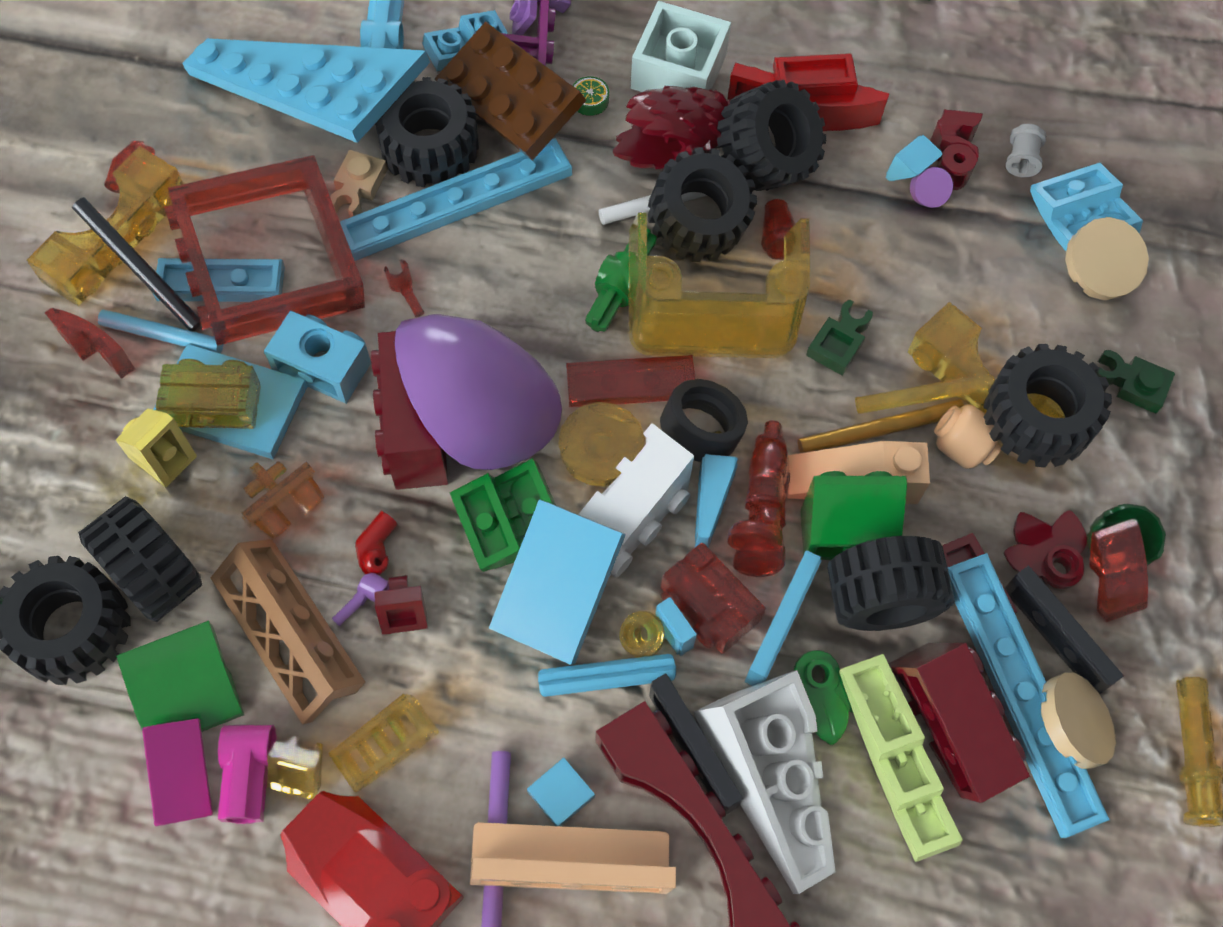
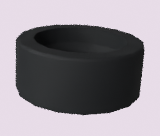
[660,379,748,462]

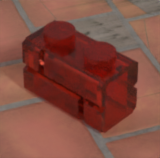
[661,543,766,654]

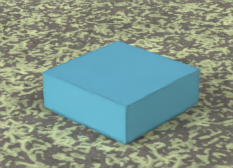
[654,597,697,656]
[527,758,595,826]

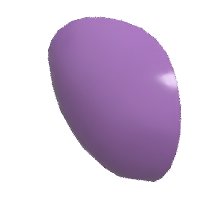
[395,314,562,470]

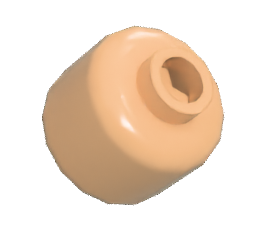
[934,404,1002,469]

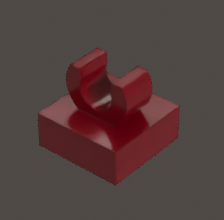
[374,575,428,635]

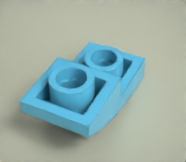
[422,10,508,71]

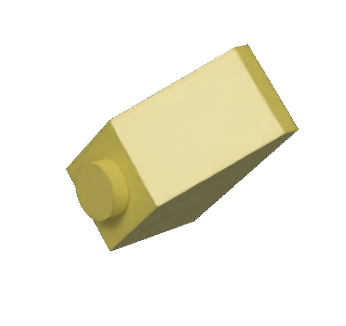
[116,408,197,487]

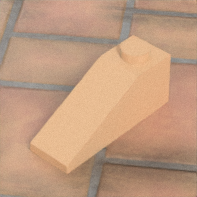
[787,441,930,504]

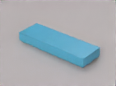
[153,258,285,302]
[745,550,822,686]

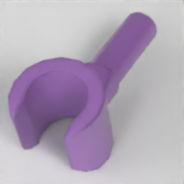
[332,573,389,626]

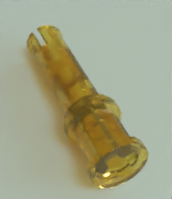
[1175,677,1223,827]

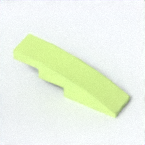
[839,654,963,862]

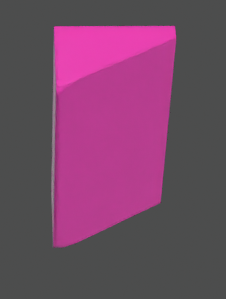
[142,718,213,827]

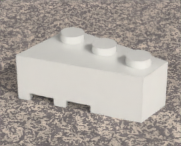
[578,423,694,578]

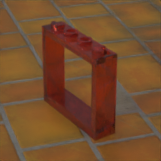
[164,155,365,346]

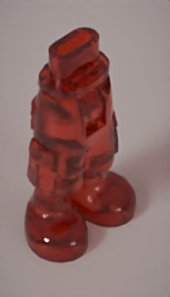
[727,420,790,577]

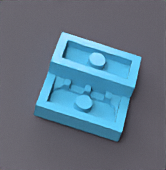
[1030,162,1143,251]

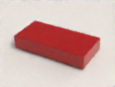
[773,53,858,96]

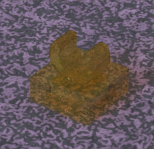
[268,736,323,800]

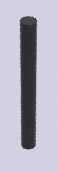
[72,197,203,331]

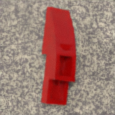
[727,62,890,131]

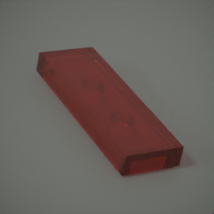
[566,355,695,407]

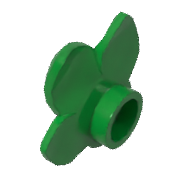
[793,650,853,745]

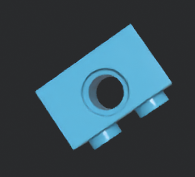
[264,310,371,404]

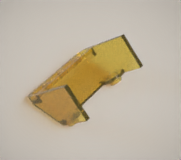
[629,212,810,358]

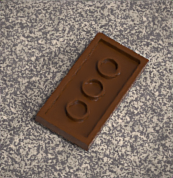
[434,21,587,161]

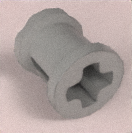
[1006,124,1047,177]

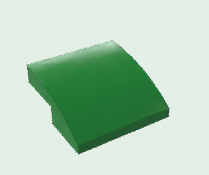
[449,458,556,572]
[116,620,244,732]

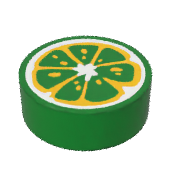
[572,76,609,116]

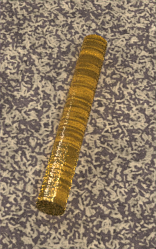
[855,374,989,414]

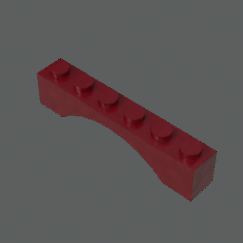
[595,701,800,927]

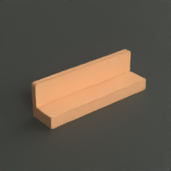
[470,822,676,894]

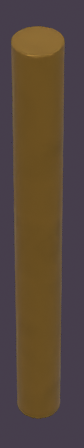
[797,399,964,453]

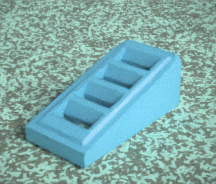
[694,454,738,554]

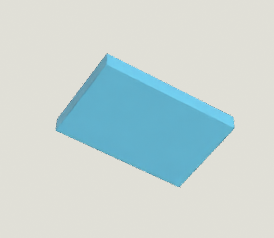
[153,344,308,459]
[489,500,626,665]

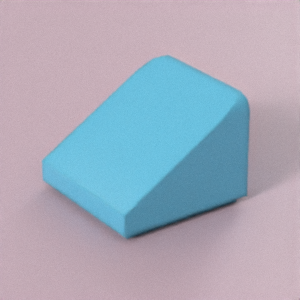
[885,135,942,181]

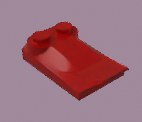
[280,791,464,927]

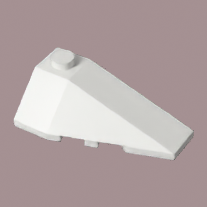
[694,670,836,894]

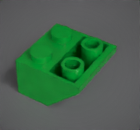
[800,471,907,560]

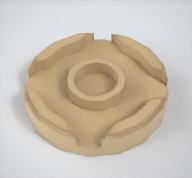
[1065,217,1149,300]
[1041,672,1116,769]

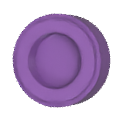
[910,166,953,208]

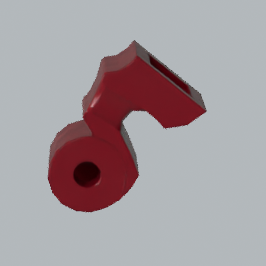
[930,109,983,190]

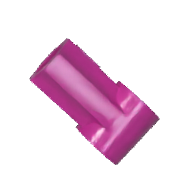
[218,725,277,824]

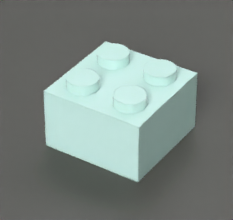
[631,1,731,92]

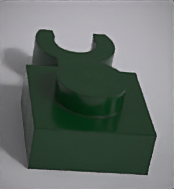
[806,299,873,376]
[1096,350,1175,414]

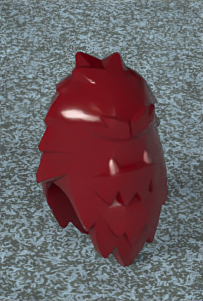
[613,86,730,170]

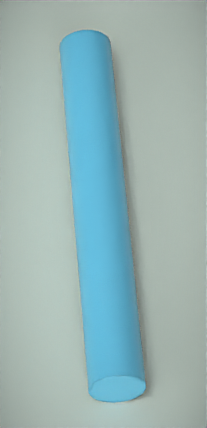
[98,309,224,353]

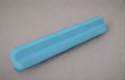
[538,654,676,697]

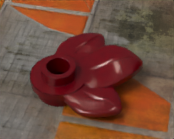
[1004,510,1087,589]

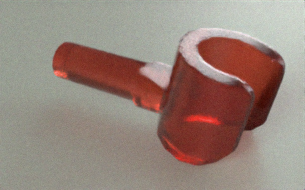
[384,259,424,317]

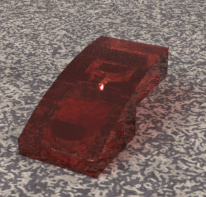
[45,308,135,379]
[1089,519,1148,622]

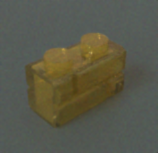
[155,359,261,429]

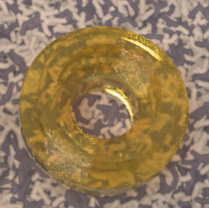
[619,611,665,657]

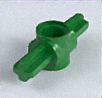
[585,228,657,332]

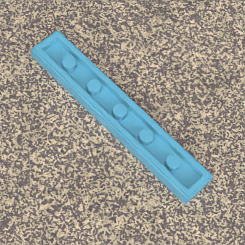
[336,138,572,262]
[948,553,1110,838]

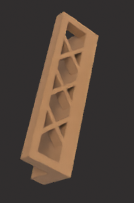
[210,539,366,725]

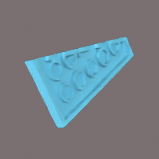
[182,38,430,143]

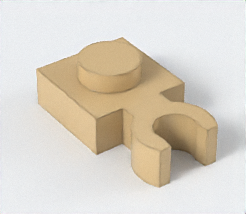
[329,150,388,217]

